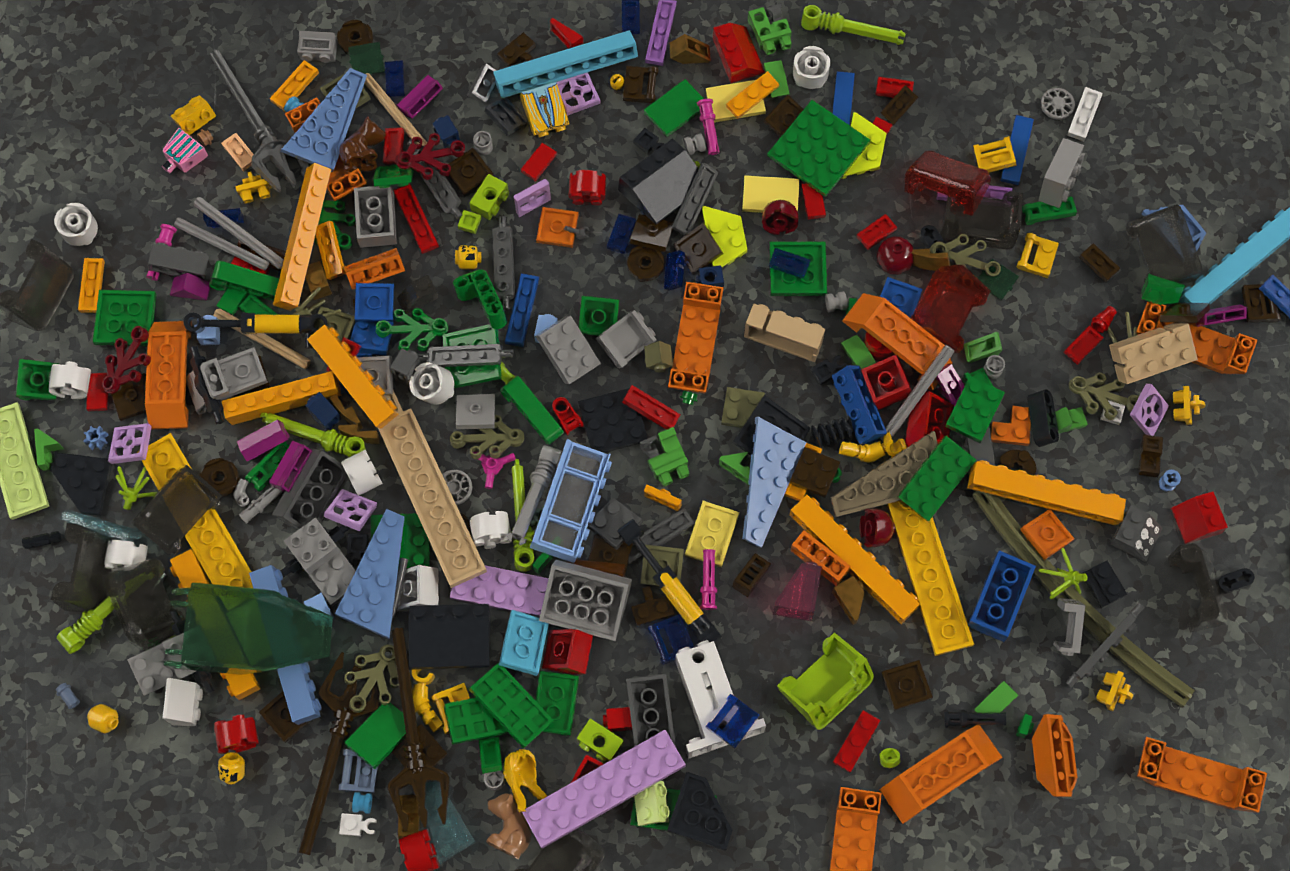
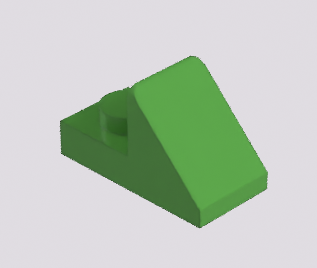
[963,332,1002,363]
[1055,407,1088,433]
[34,429,64,471]
[719,452,750,486]

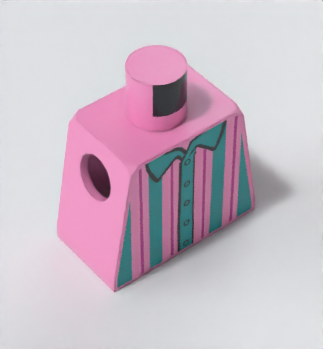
[162,128,208,174]

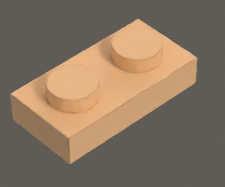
[221,133,254,172]

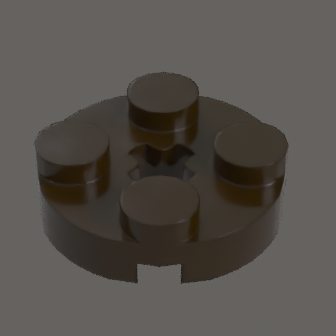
[337,20,374,55]
[627,246,664,282]
[997,449,1037,476]
[199,458,239,497]

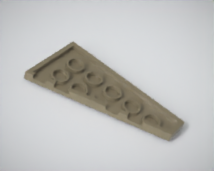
[830,431,938,517]

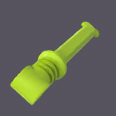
[801,5,906,45]
[260,413,366,457]
[511,459,534,572]
[56,563,154,654]

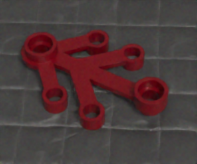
[395,133,465,180]
[102,326,151,394]

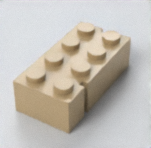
[744,304,825,362]
[1109,322,1198,384]

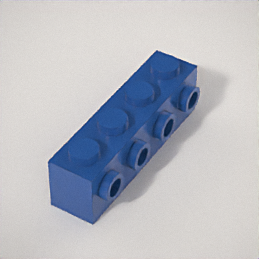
[832,365,887,444]

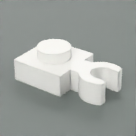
[339,813,377,836]

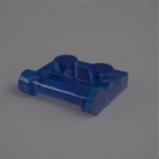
[647,614,694,665]
[705,694,760,749]

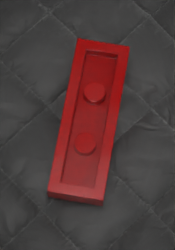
[622,385,681,430]
[833,710,881,773]

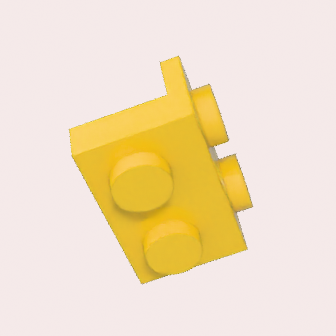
[171,95,216,136]

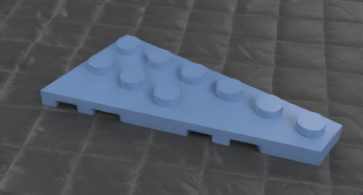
[280,68,367,172]
[742,417,807,547]
[335,509,404,639]

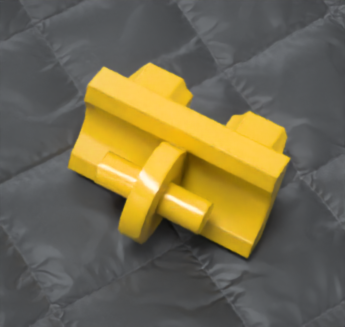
[235,171,272,204]
[1173,386,1205,425]
[1096,671,1133,711]

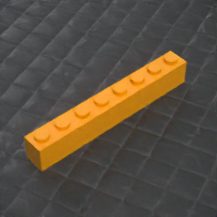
[273,163,331,311]
[967,460,1126,526]
[789,495,920,624]
[170,549,261,700]

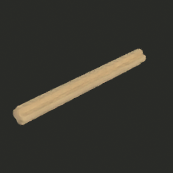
[364,73,427,146]
[213,309,311,369]

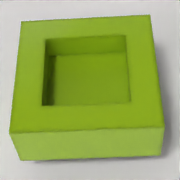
[458,210,482,234]

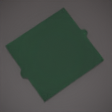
[348,42,385,74]
[975,259,1019,301]

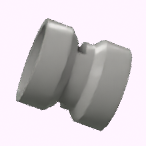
[473,131,493,156]
[683,133,706,155]
[825,291,848,313]
[983,355,1005,379]
[484,771,505,791]

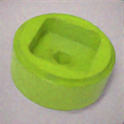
[880,748,900,768]

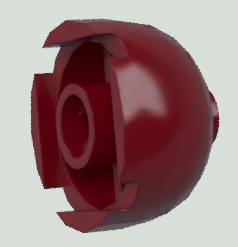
[762,199,799,235]
[877,236,914,275]
[859,509,895,548]

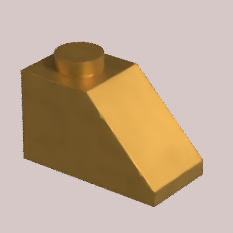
[669,34,711,64]
[305,261,332,300]
[832,576,865,625]

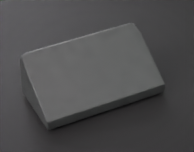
[467,64,497,103]

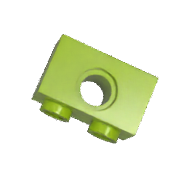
[469,174,509,220]
[577,718,624,763]

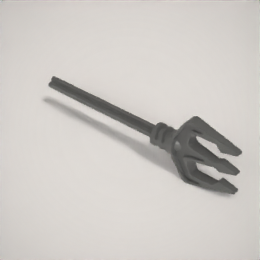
[210,50,309,193]

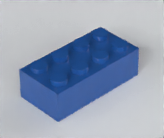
[968,551,1036,642]

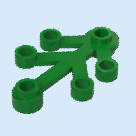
[314,200,356,250]
[375,308,449,351]

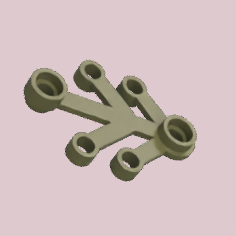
[930,234,1001,287]
[1068,373,1139,420]
[450,415,525,459]
[344,644,399,713]

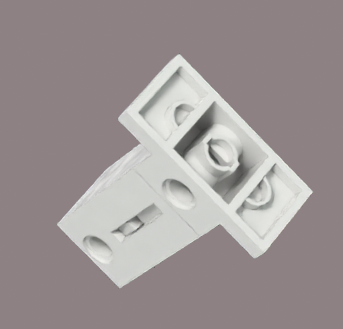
[675,640,766,759]

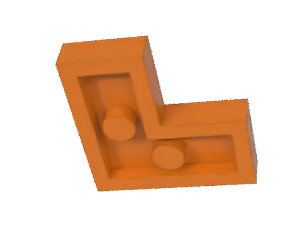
[990,406,1031,446]

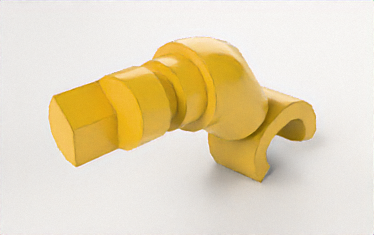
[839,432,906,463]
[412,669,443,732]

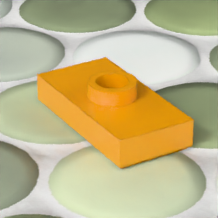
[644,484,682,511]

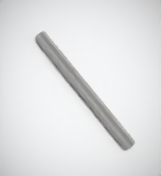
[193,197,284,269]
[174,218,269,270]
[880,345,954,440]

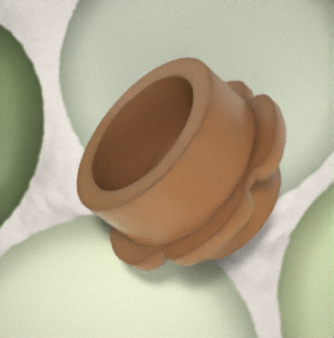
[197,129,213,147]

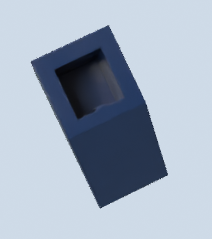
[306,392,341,431]

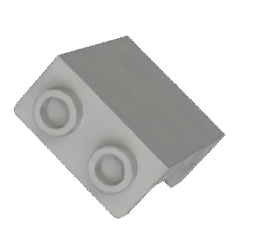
[595,310,656,368]
[1053,598,1085,656]

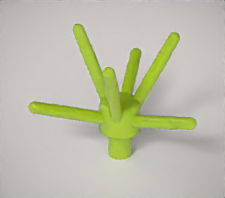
[115,466,161,510]
[1039,548,1087,600]

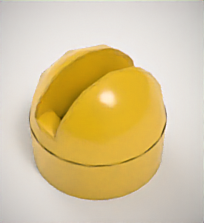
[610,74,624,90]

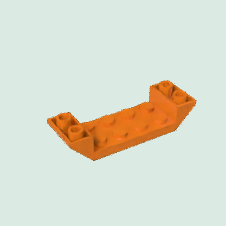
[285,98,367,201]
[668,282,723,393]
[842,293,952,392]
[1136,301,1257,374]
[145,321,192,430]
[879,725,1003,824]
[1137,737,1267,813]
[830,787,882,871]

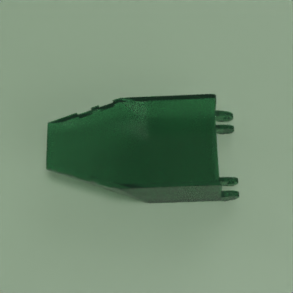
[164,583,333,675]

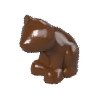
[339,116,386,172]

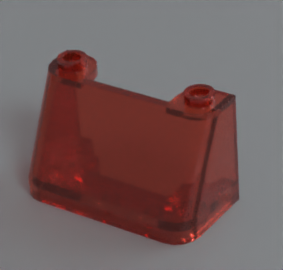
[904,151,991,216]
[911,265,991,353]

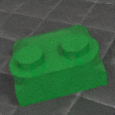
[579,296,620,336]
[15,359,59,401]

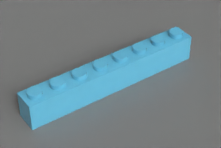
[493,30,638,98]
[1179,207,1290,304]

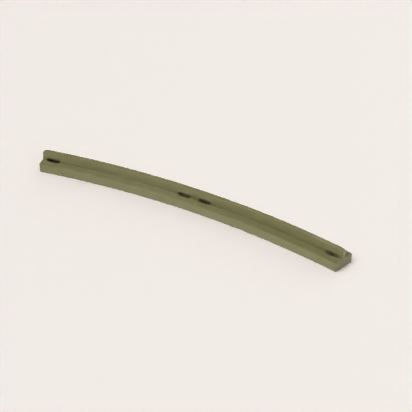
[972,491,1195,708]

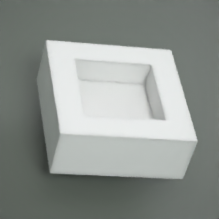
[1100,400,1125,425]

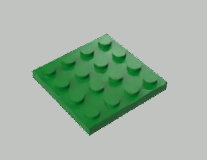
[767,100,870,197]

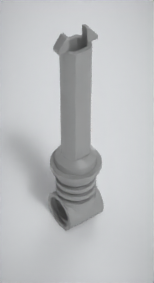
[507,445,563,546]

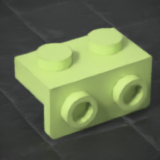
[634,781,670,826]

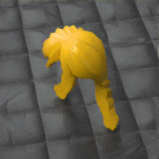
[503,749,547,813]

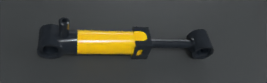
[183,312,329,349]
[617,519,722,643]

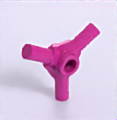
[473,451,516,489]

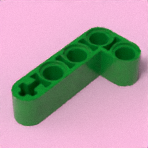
[209,261,279,301]
[453,270,507,329]
[500,376,564,445]

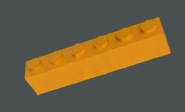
[307,325,399,429]
[222,371,342,425]

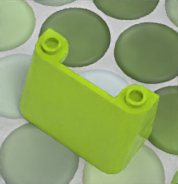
[777,632,874,730]

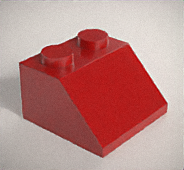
[1171,491,1228,544]
[542,629,593,675]

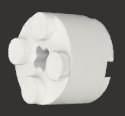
[793,46,830,89]
[54,203,98,246]
[49,361,91,399]
[409,362,454,405]
[341,450,383,496]
[470,511,512,549]
[104,540,148,574]

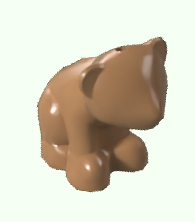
[487,793,532,859]

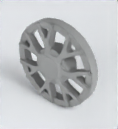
[1041,88,1075,120]
[442,470,473,505]

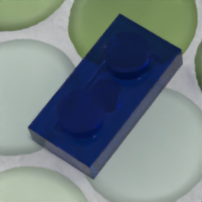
[622,0,640,34]
[385,60,405,97]
[203,208,244,228]
[607,214,636,254]
[769,248,811,279]
[664,250,685,291]

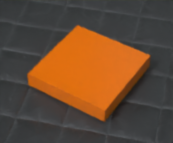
[536,207,579,248]
[1020,509,1074,561]

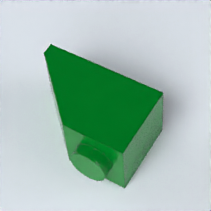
[1141,274,1185,305]

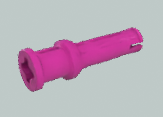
[697,99,720,155]
[146,224,177,281]
[700,549,717,610]

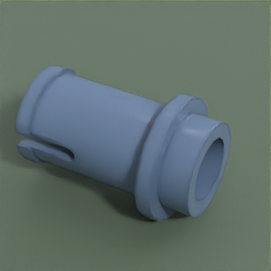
[56,683,80,709]

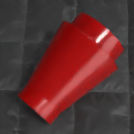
[1091,306,1117,333]

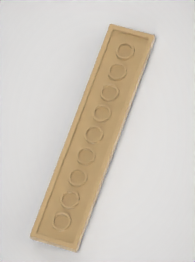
[378,408,487,588]

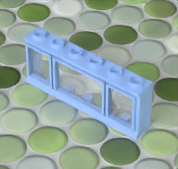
[530,439,612,563]

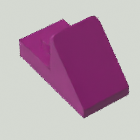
[936,364,965,406]

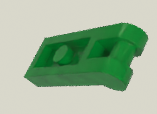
[1021,197,1077,225]
[245,442,289,492]

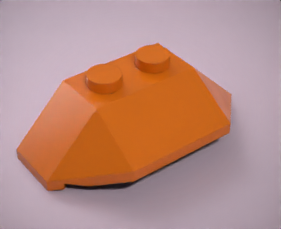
[1032,714,1078,797]

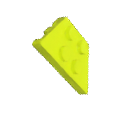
[841,112,887,179]
[702,206,748,267]

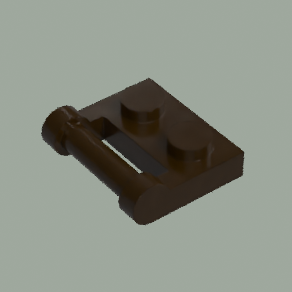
[623,66,659,103]
[1242,284,1281,323]

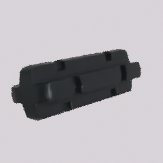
[22,531,62,549]

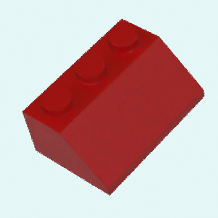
[713,23,764,83]
[905,391,953,448]

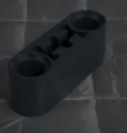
[1027,389,1059,447]

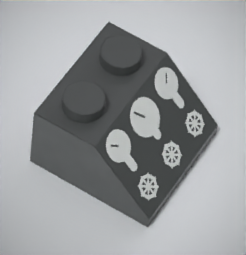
[1110,505,1162,562]

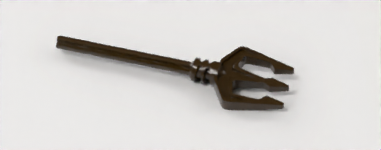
[388,628,450,832]
[298,652,379,855]

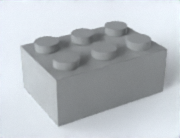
[1038,138,1085,208]
[354,185,397,248]
[535,315,601,384]

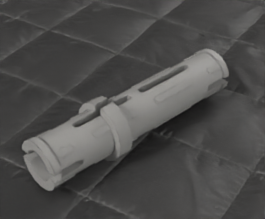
[238,486,283,524]

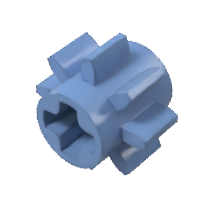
[83,426,109,450]

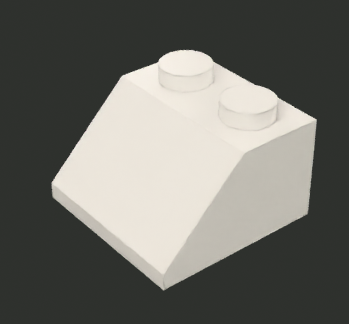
[397,565,439,611]
[163,678,203,726]

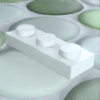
[1067,87,1103,141]

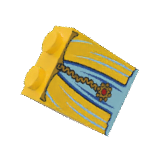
[519,82,569,138]

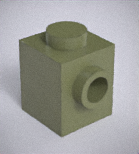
[644,341,673,373]

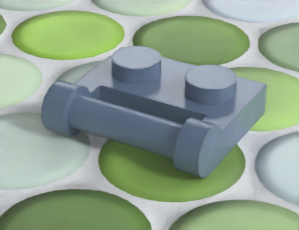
[338,749,378,793]

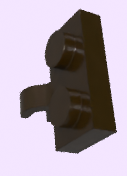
[497,32,536,67]
[631,586,675,627]

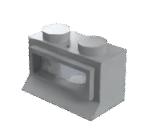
[297,31,338,63]

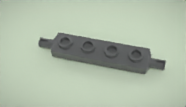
[407,139,463,220]
[493,216,515,311]
[418,344,514,367]
[1066,602,1145,688]

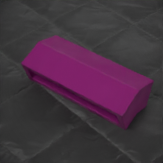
[397,75,443,119]
[1196,305,1247,327]
[237,419,290,461]
[269,441,312,492]

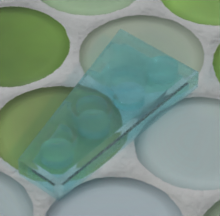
[61,510,143,542]
[425,781,475,864]

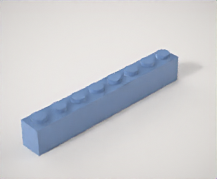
[249,565,321,725]

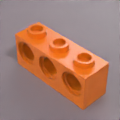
[344,248,405,290]
[790,530,851,586]

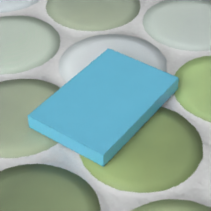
[499,610,549,676]

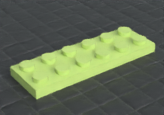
[0,402,50,520]

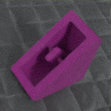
[170,273,210,301]

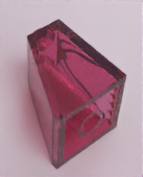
[772,562,822,621]

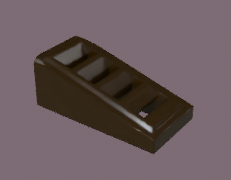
[732,553,771,597]

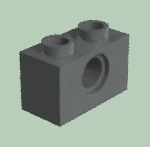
[390,349,421,388]

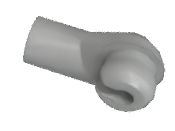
[233,479,249,507]

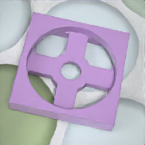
[557,72,601,116]
[514,179,551,217]
[1130,383,1169,436]
[108,423,152,464]
[324,489,377,531]

